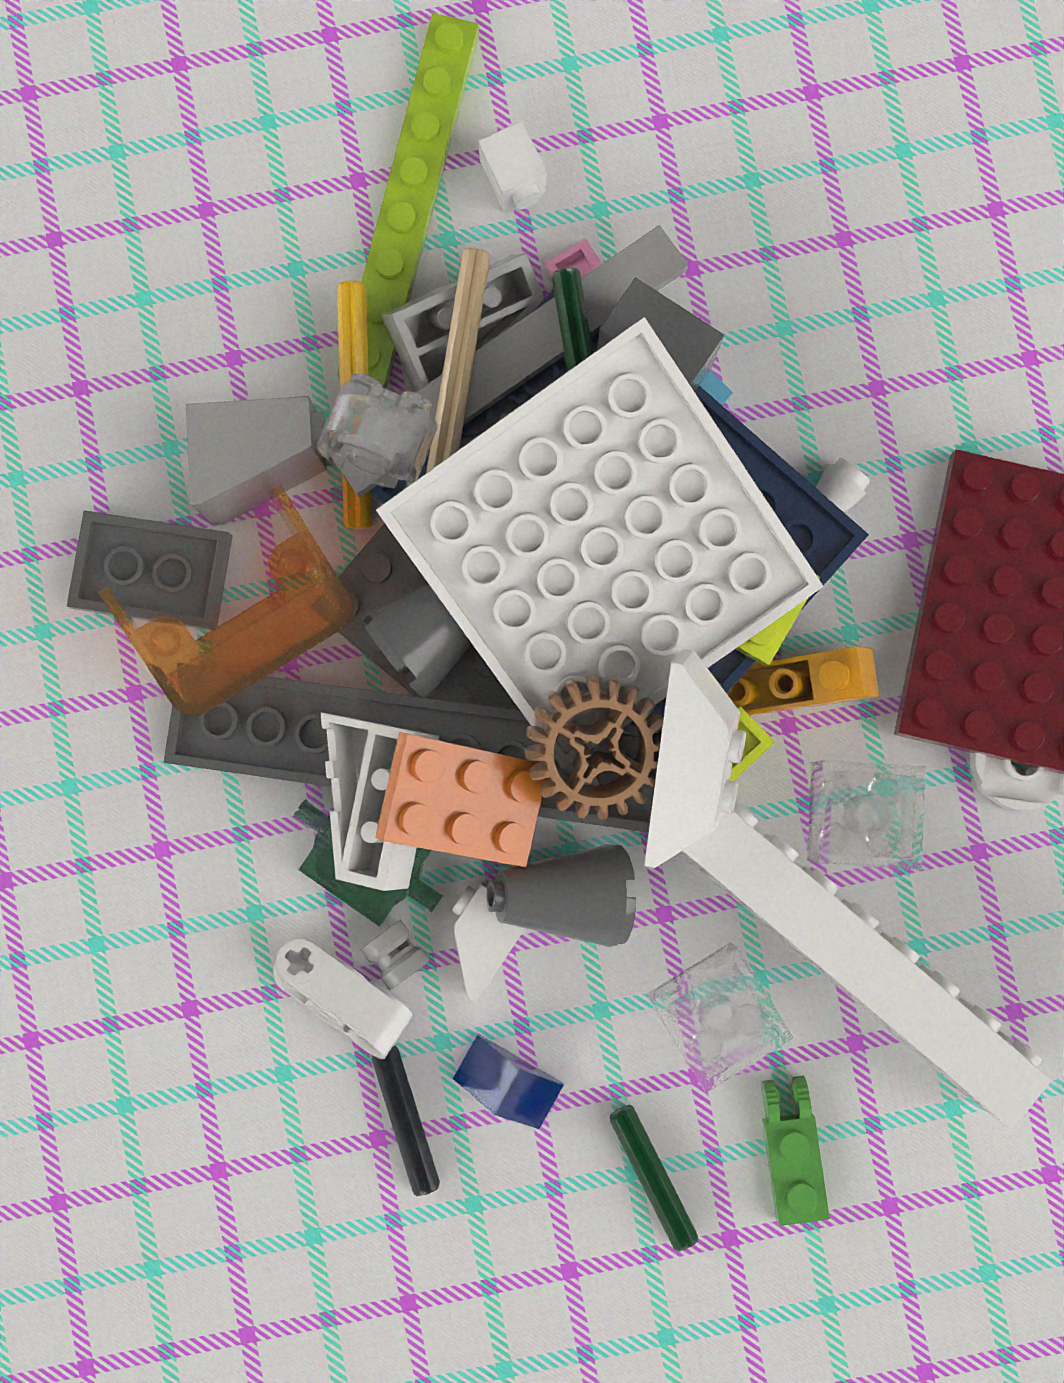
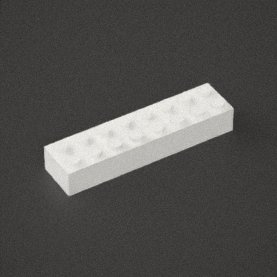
[680,802,1052,1130]

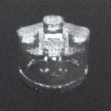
[317,373,438,489]

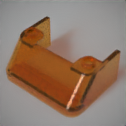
[98,484,353,716]

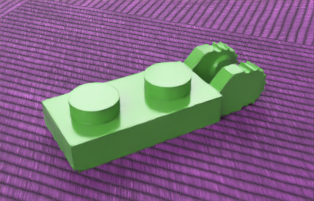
[761,1075,830,1226]

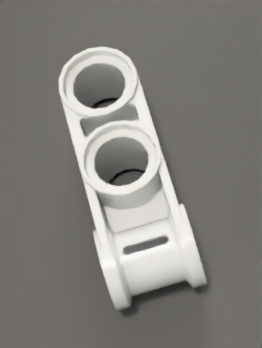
[273,939,413,1059]

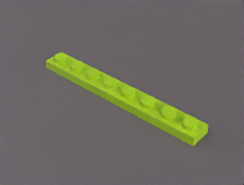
[337,13,479,391]

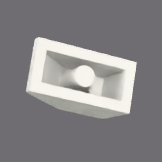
[452,881,525,1004]

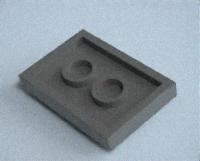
[66,510,233,631]

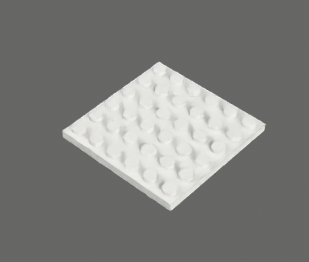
[376,317,824,769]

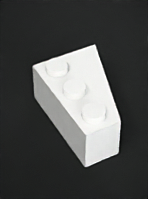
[321,712,439,891]

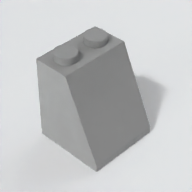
[186,396,334,525]

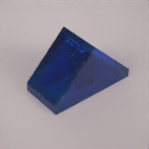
[453,1034,564,1129]

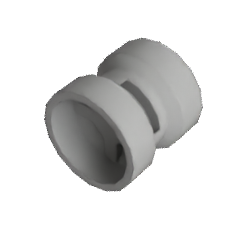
[360,919,430,990]

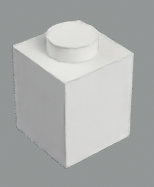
[478,121,547,212]

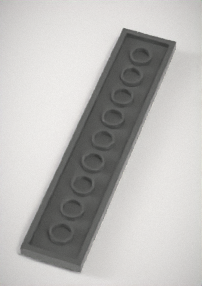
[163,665,662,833]

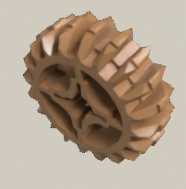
[525,675,664,820]

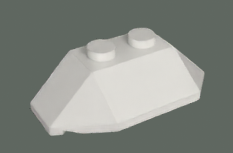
[644,649,746,868]

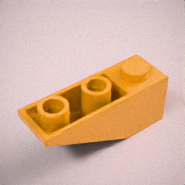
[727,646,880,716]

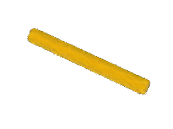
[337,281,372,529]

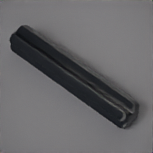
[371,1045,440,1196]

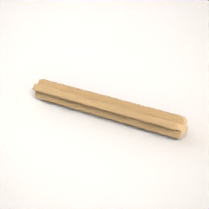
[426,247,490,473]

